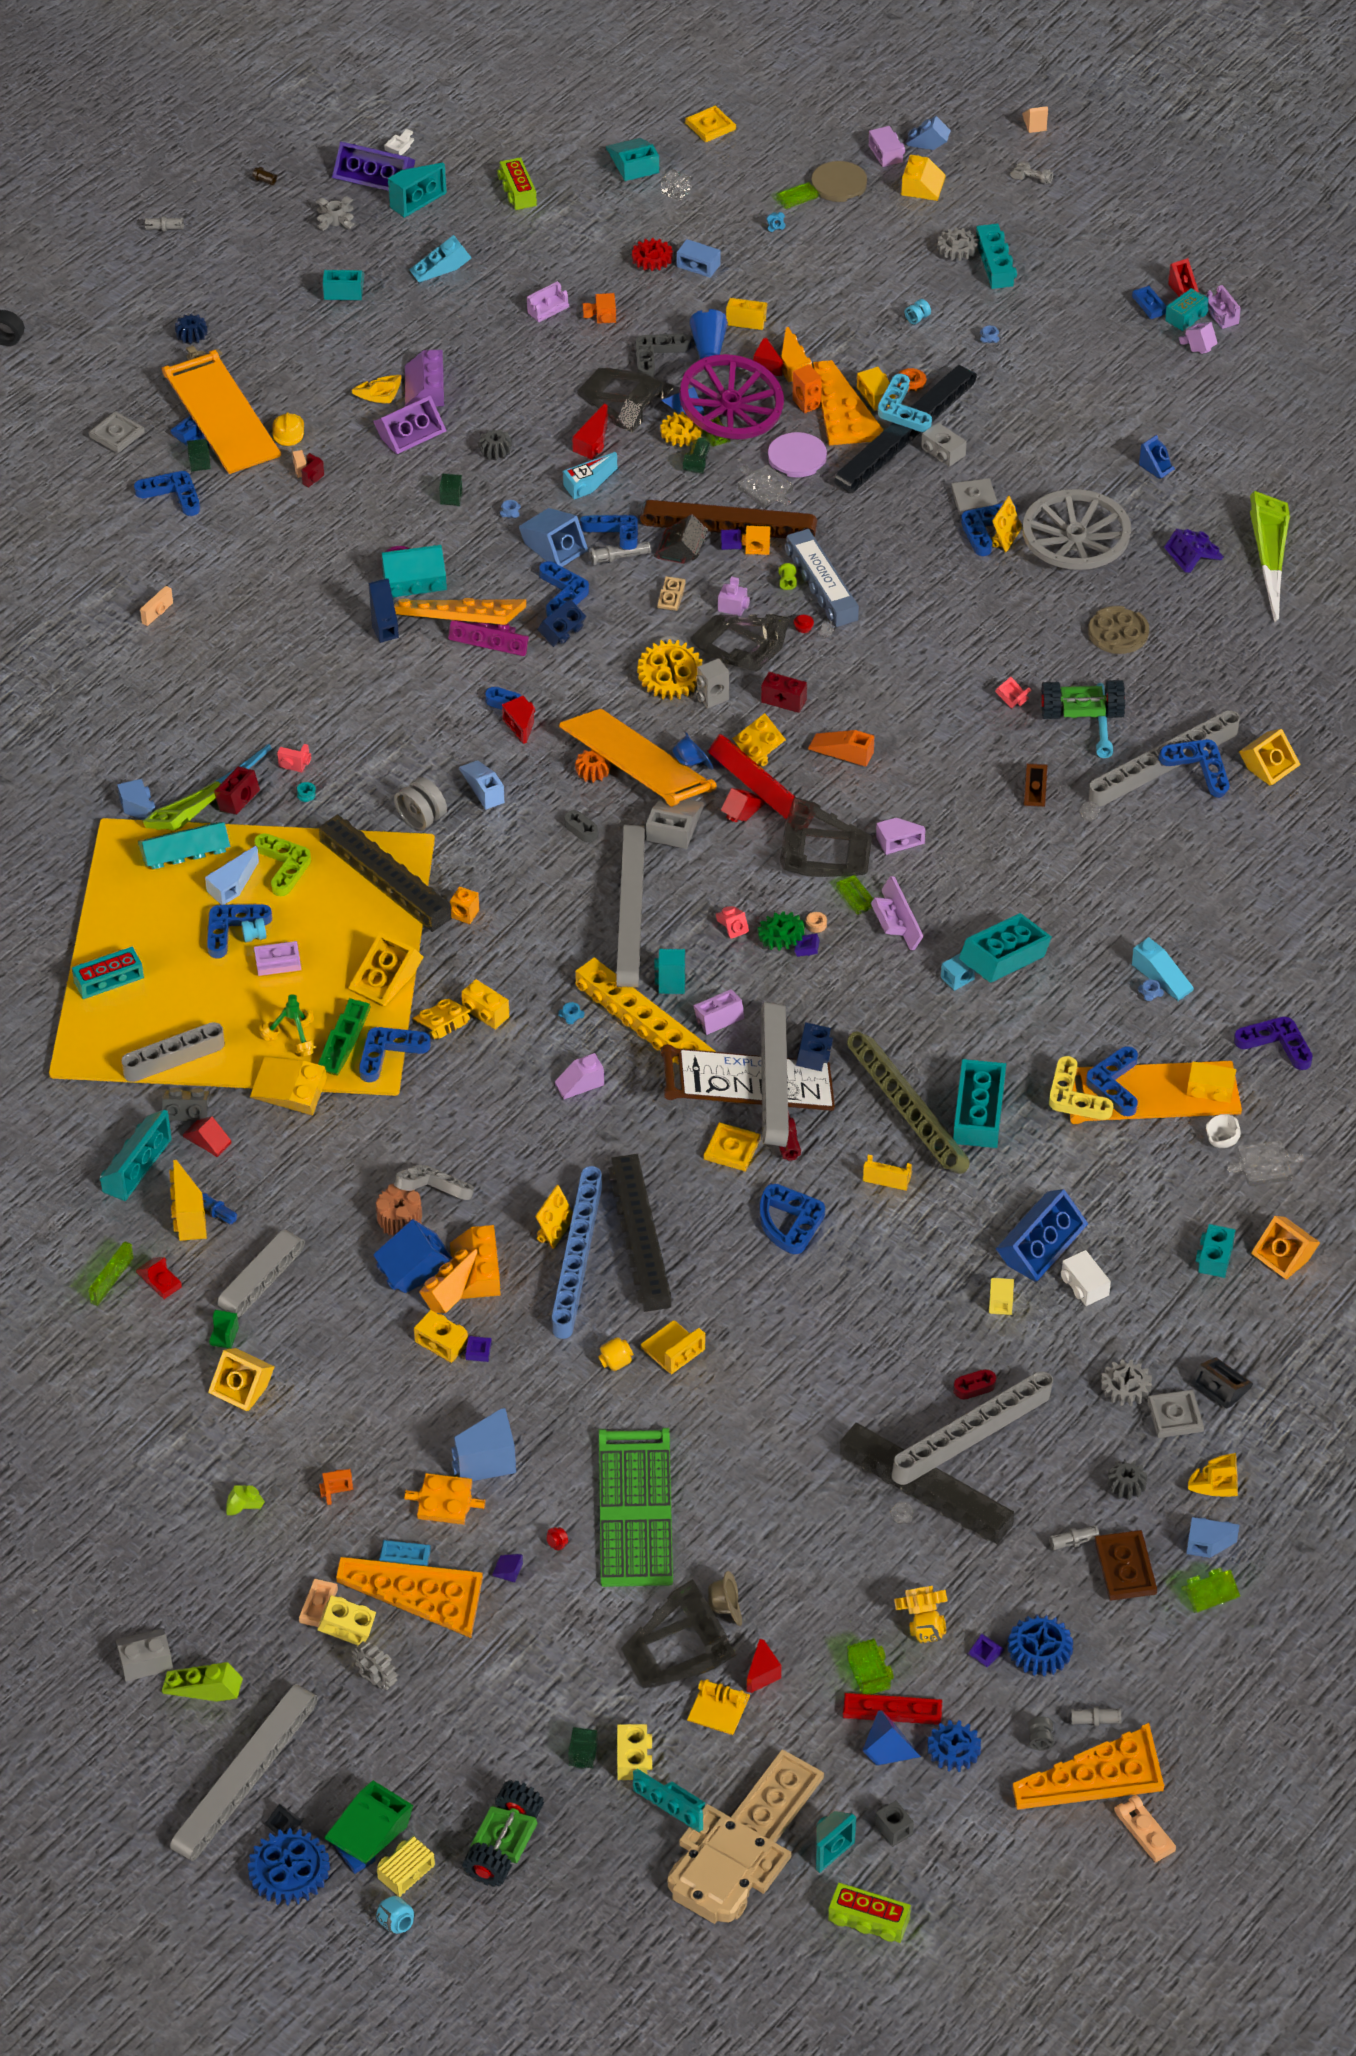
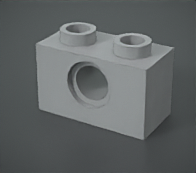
[921,422,967,467]
[696,658,729,709]

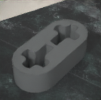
[564,810,598,842]

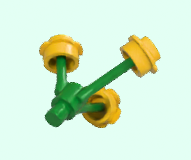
[259,994,316,1057]

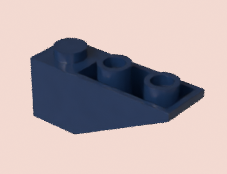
[369,578,399,643]

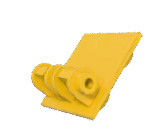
[991,496,1022,552]
[732,713,786,766]
[413,998,471,1040]
[535,1185,573,1249]
[687,1679,750,1735]

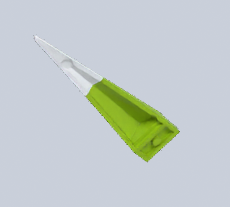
[1250,491,1290,622]

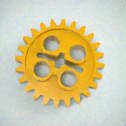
[637,639,703,700]

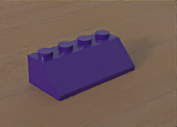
[332,141,415,191]

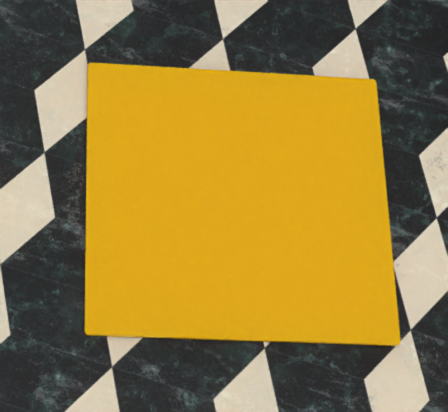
[49,818,435,1096]

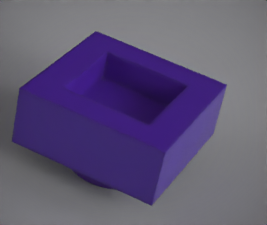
[721,530,741,550]
[795,933,820,957]
[465,1336,492,1362]

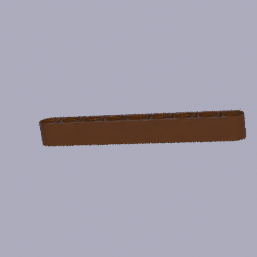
[640,500,817,539]

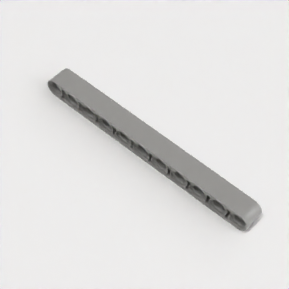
[617,825,645,987]

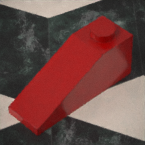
[572,403,608,460]

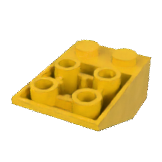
[169,1160,207,1241]

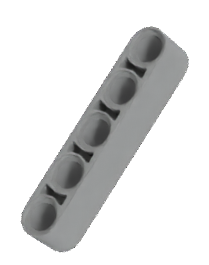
[122,1022,225,1082]
[218,1229,305,1317]

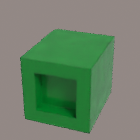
[209,1310,239,1349]

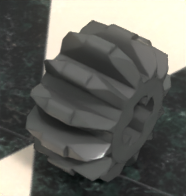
[479,429,512,460]
[1107,1459,1147,1501]

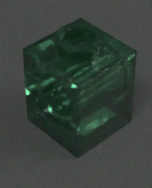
[187,439,211,472]
[439,474,463,506]
[568,1727,598,1769]

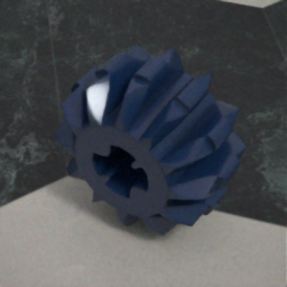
[175,313,208,344]

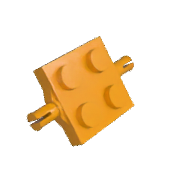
[404,1473,486,1525]

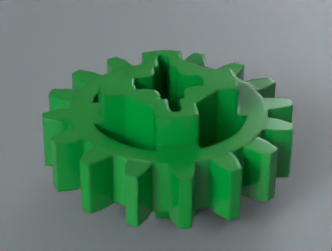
[758,911,805,951]

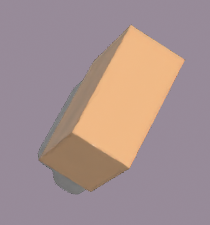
[292,447,306,478]

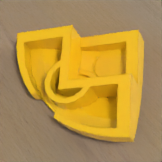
[352,375,402,403]
[1188,1453,1238,1497]

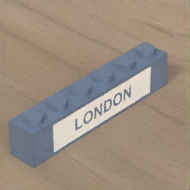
[785,529,859,627]

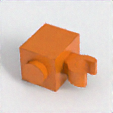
[583,293,616,324]

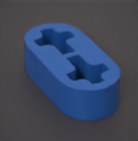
[485,687,521,710]

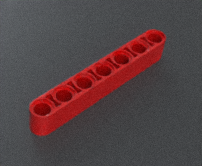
[707,734,816,831]

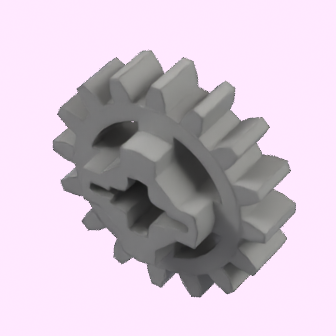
[937,227,978,261]
[1101,1359,1152,1406]
[352,1641,398,1690]

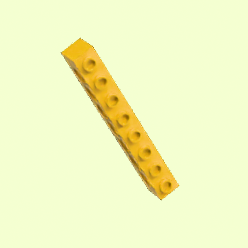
[575,957,716,1065]

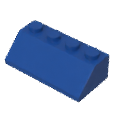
[996,1189,1088,1282]

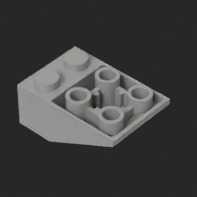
[646,797,704,849]

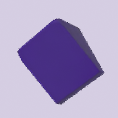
[492,1554,523,1582]
[968,1633,1004,1667]

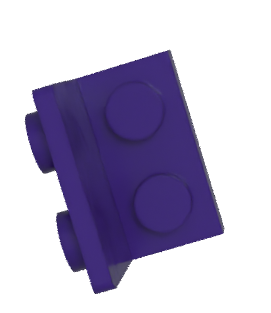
[1164,529,1224,573]

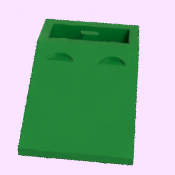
[325,1780,413,1864]

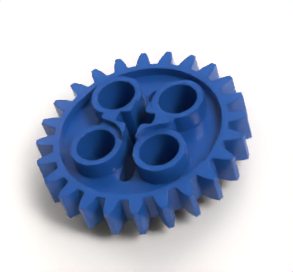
[248,1828,330,1906]

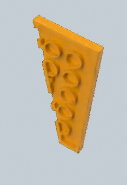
[1012,1723,1164,1810]

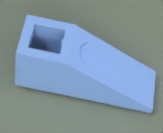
[459,760,505,810]
[205,846,259,905]

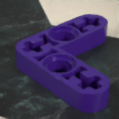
[1234,1017,1313,1070]

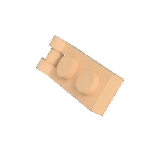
[1114,1795,1176,1863]

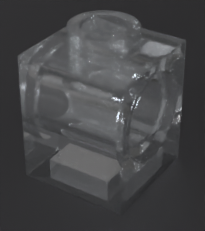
[662,169,691,201]

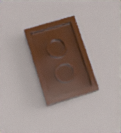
[1094,1530,1157,1601]

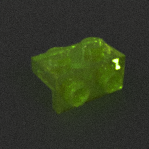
[1181,1567,1241,1613]

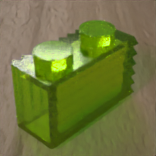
[847,1638,894,1694]

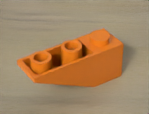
[808,730,874,767]

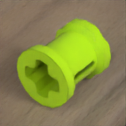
[778,563,797,590]

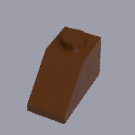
[1024,763,1048,807]

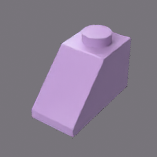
[876,818,925,855]
[555,1053,604,1099]

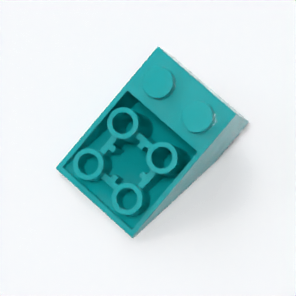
[606,138,659,181]

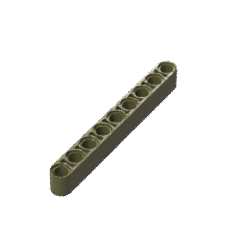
[847,1031,970,1174]

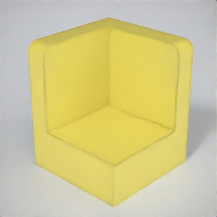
[989,1278,1014,1315]

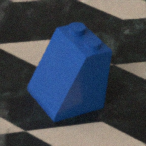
[373,1219,453,1293]

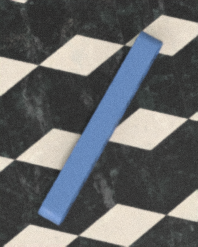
[552,1166,602,1339]

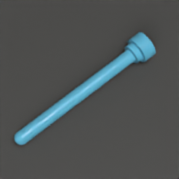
[1096,683,1113,758]

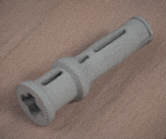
[589,541,651,566]

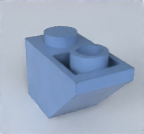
[906,116,951,150]
[117,779,156,820]
[1187,1517,1239,1558]

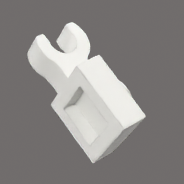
[384,129,414,155]

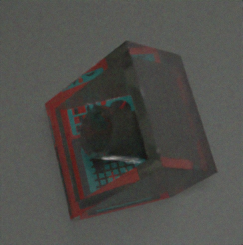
[654,514,708,564]

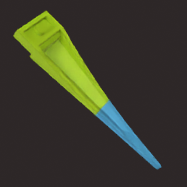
[143,744,272,830]

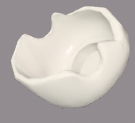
[1206,1114,1241,1149]

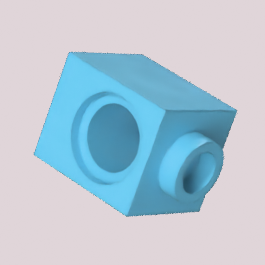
[941,953,975,991]

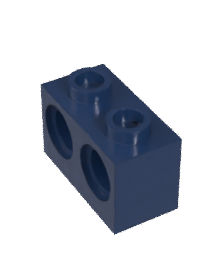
[537,599,587,647]
[796,1022,833,1072]

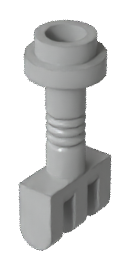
[1010,162,1053,184]

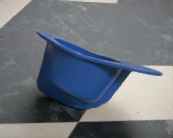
[673,731,713,770]

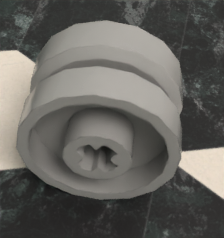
[394,777,447,831]

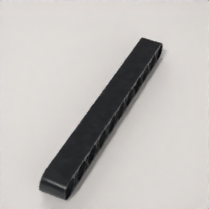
[834,365,977,493]

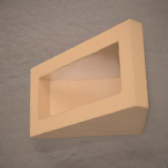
[1022,106,1048,133]

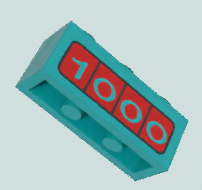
[72,946,144,999]

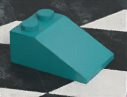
[388,162,447,218]

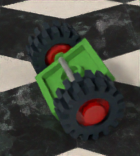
[1041,680,1125,719]
[462,1780,544,1887]

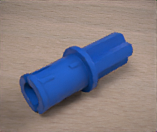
[202,1193,237,1224]

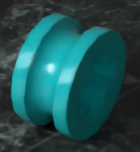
[297,782,316,802]

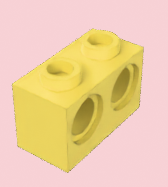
[317,1595,376,1645]
[617,1724,652,1780]

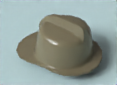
[708,1571,742,1626]

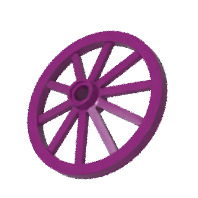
[679,354,784,439]

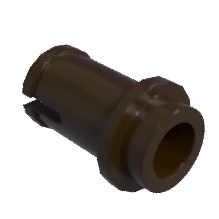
[252,167,277,186]

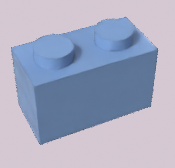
[677,239,721,278]

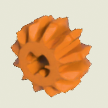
[575,749,611,783]

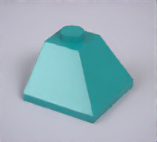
[816,1811,856,1873]

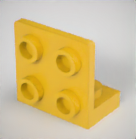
[641,1320,705,1375]

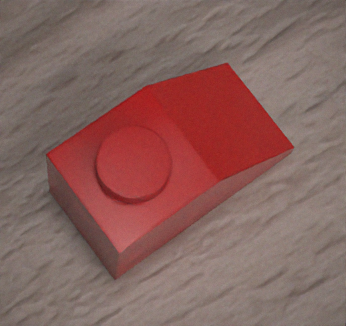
[502,696,535,744]
[721,788,765,822]

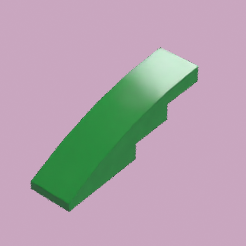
[318,998,371,1076]

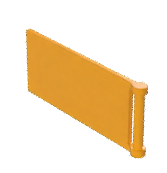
[162,350,281,474]
[559,709,717,807]
[1064,1061,1242,1124]

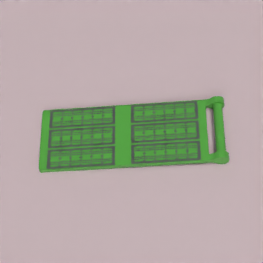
[599,1428,673,1587]

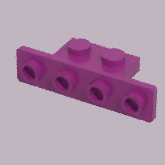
[449,620,529,656]

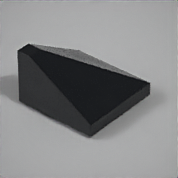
[264,1804,303,1836]

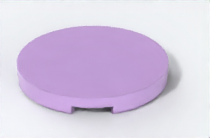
[768,432,827,478]

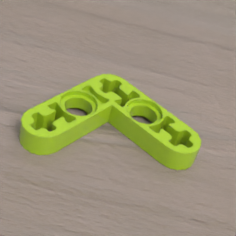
[254,833,311,896]

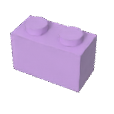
[869,126,905,167]

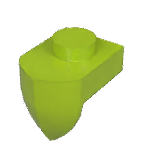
[226,1485,265,1515]

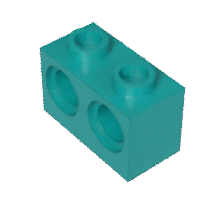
[1195,1224,1236,1278]

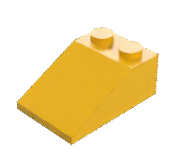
[348,932,423,1006]
[250,1057,327,1116]

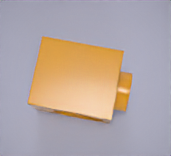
[742,526,770,555]
[450,886,479,924]

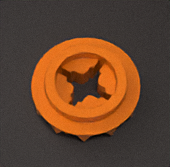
[897,368,927,392]

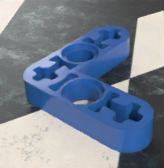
[134,471,200,516]
[961,503,1017,556]
[580,515,638,550]
[539,561,589,617]
[1158,739,1230,798]
[207,904,272,959]
[359,1027,431,1082]
[1086,1046,1138,1116]

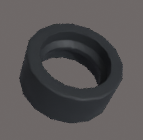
[0,310,25,347]

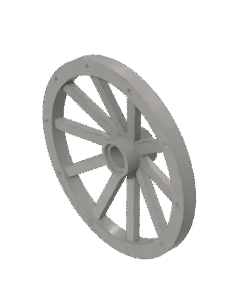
[1023,489,1131,570]

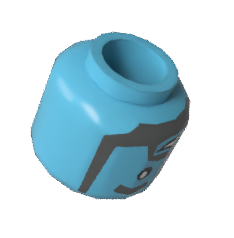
[376,1896,414,1934]

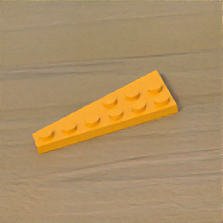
[813,360,884,446]
[394,598,526,625]
[336,1557,483,1638]

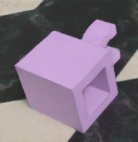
[1179,322,1218,354]
[718,576,750,616]

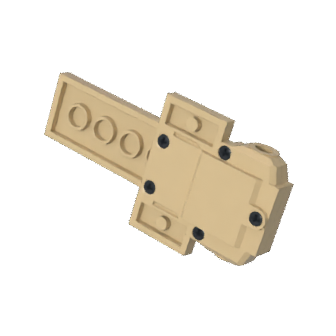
[668,1749,824,1924]

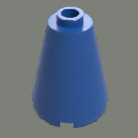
[690,309,728,360]

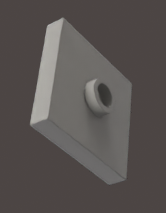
[89,411,145,453]
[951,478,998,515]
[1147,1390,1204,1438]

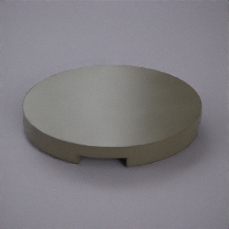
[812,161,867,202]
[1088,606,1149,654]

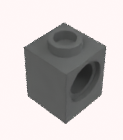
[875,1800,914,1847]

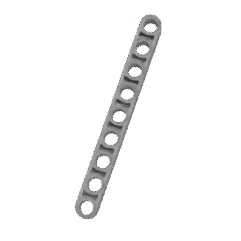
[1088,710,1240,807]
[760,1002,789,1147]
[891,1372,1053,1485]
[170,1684,318,1861]

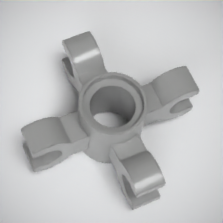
[316,196,354,231]

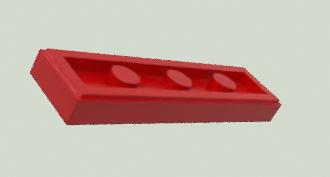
[843,1693,943,1725]

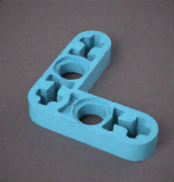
[878,374,932,432]

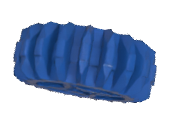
[1008,1614,1073,1677]

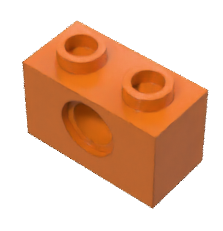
[792,364,822,414]

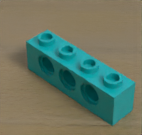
[976,223,1017,289]

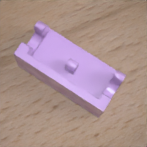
[527,281,569,322]
[1207,285,1241,329]
[693,989,744,1035]

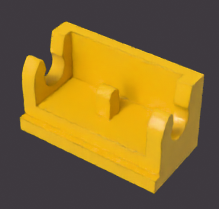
[726,298,767,330]
[863,1154,912,1191]

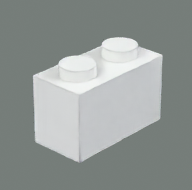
[1061,1250,1111,1306]

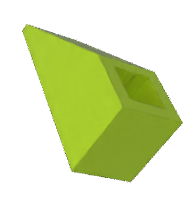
[162,1662,243,1702]

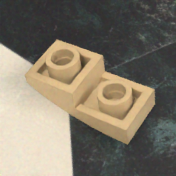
[657,577,686,611]

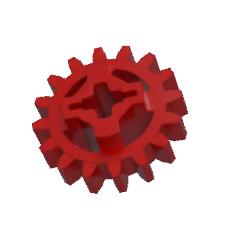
[632,238,673,271]

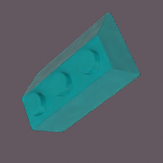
[382,545,447,597]

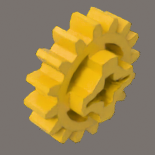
[660,412,703,447]
[894,1586,948,1614]

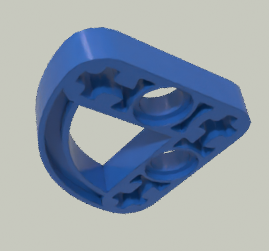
[760,1184,825,1254]

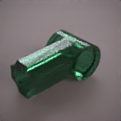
[682,437,710,474]

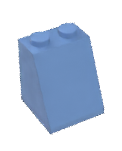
[519,508,588,567]
[451,1408,516,1481]

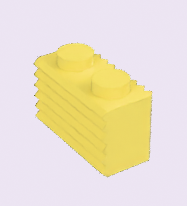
[377,1836,435,1897]

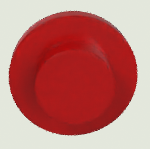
[794,614,814,633]
[547,1527,568,1551]

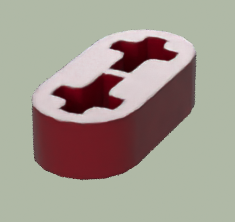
[953,1369,996,1400]

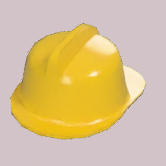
[273,412,304,446]

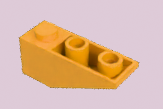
[781,327,812,383]
[419,1248,478,1313]

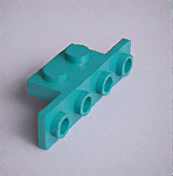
[633,1769,705,1832]

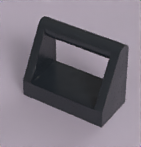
[1190,1357,1253,1409]

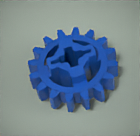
[928,1720,981,1772]

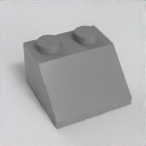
[115,1628,173,1682]

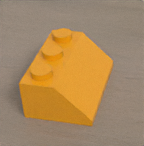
[450,1225,501,1299]

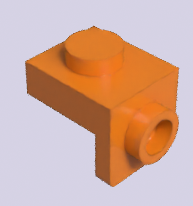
[319,1469,353,1505]

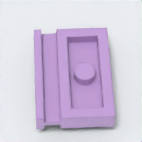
[254,941,301,976]

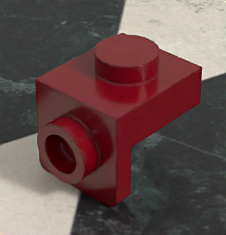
[301,453,324,488]

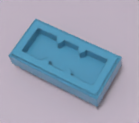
[379,1540,431,1567]

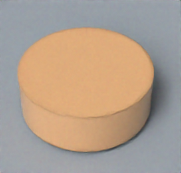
[805,912,827,933]

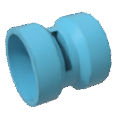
[904,299,931,325]
[241,918,266,943]

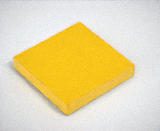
[685,105,736,143]
[704,1122,761,1172]

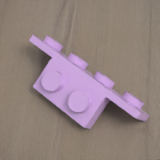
[871,876,923,950]

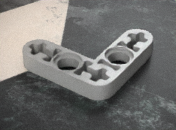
[394,1164,475,1200]

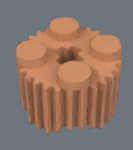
[376,1183,422,1237]

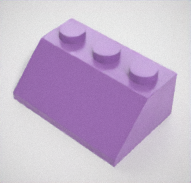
[405,350,444,406]
[373,395,446,454]

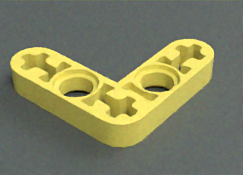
[1049,1056,1113,1120]

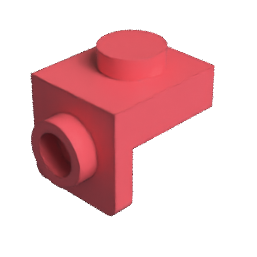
[995,677,1031,709]
[277,744,311,772]
[716,906,749,939]

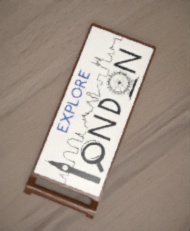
[661,1044,835,1111]

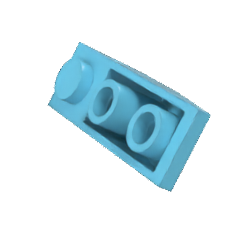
[409,235,471,283]

